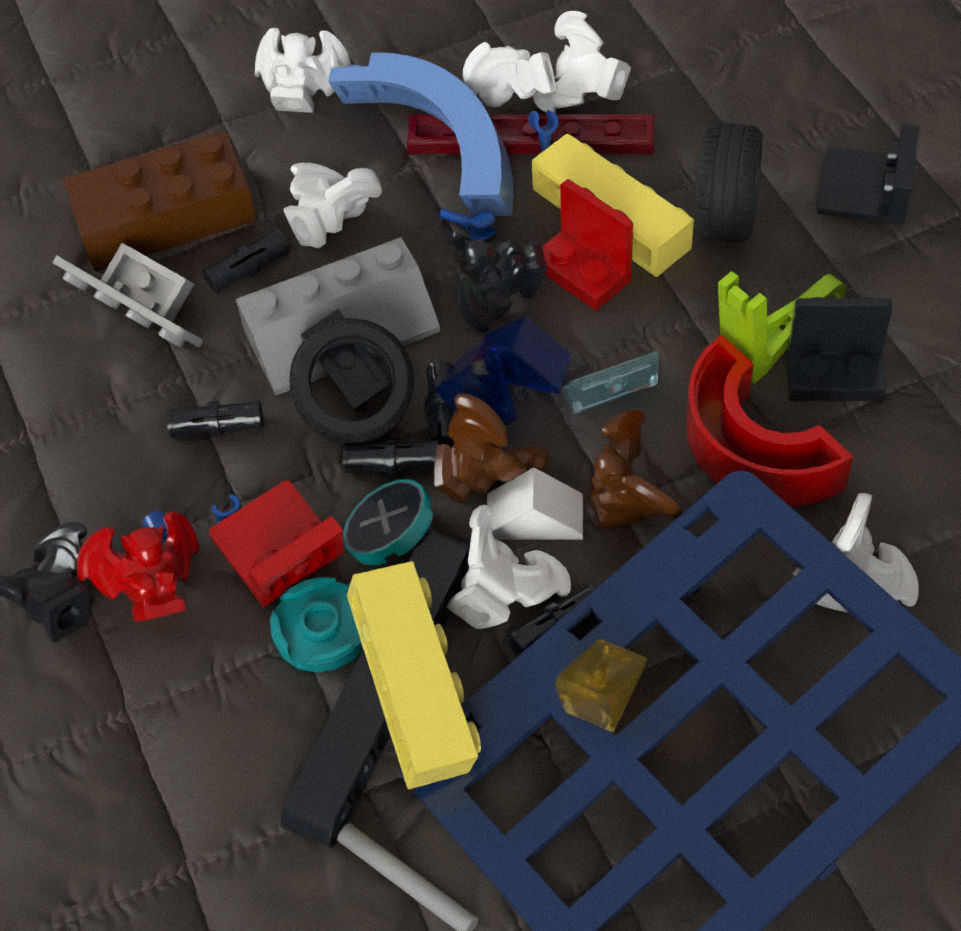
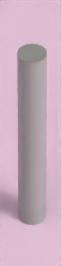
[337,823,478,931]

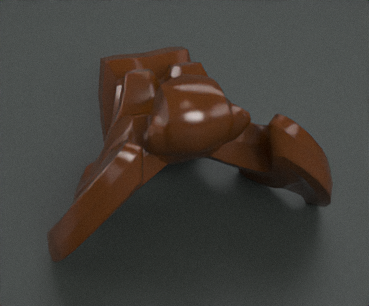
[434,394,549,503]
[589,410,683,528]

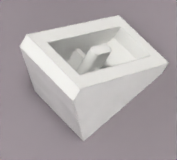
[487,467,583,540]

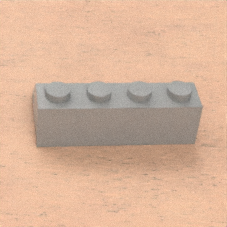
[236,237,441,396]

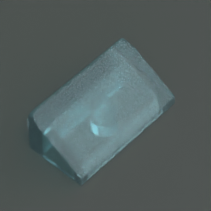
[562,351,659,414]

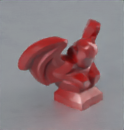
[77,511,199,621]

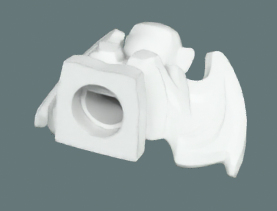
[533,11,631,113]
[255,28,351,113]
[463,42,557,107]
[283,163,382,248]
[793,493,919,613]
[447,505,571,630]

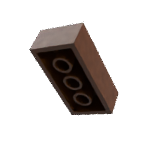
[63,130,257,271]

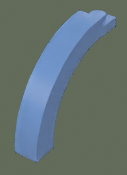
[328,52,514,216]

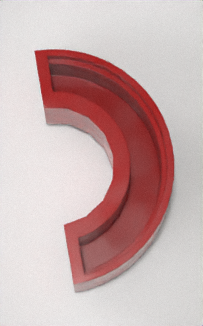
[686,335,854,507]

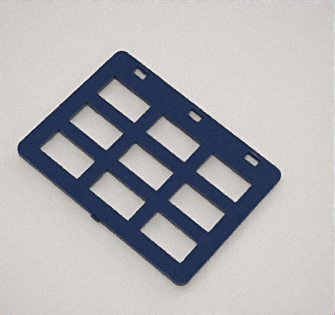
[400,471,961,931]

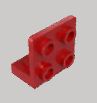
[542,179,633,311]
[209,480,344,608]

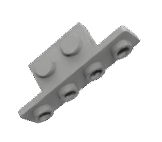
[52,243,204,348]

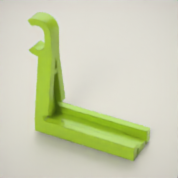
[718,271,846,384]

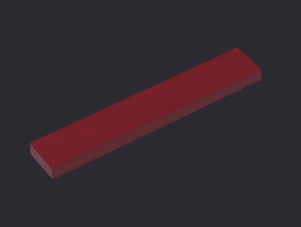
[407,114,654,154]

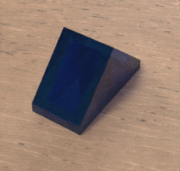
[471,316,571,394]
[435,337,517,427]

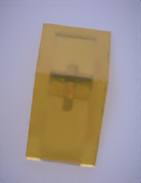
[555,638,647,732]

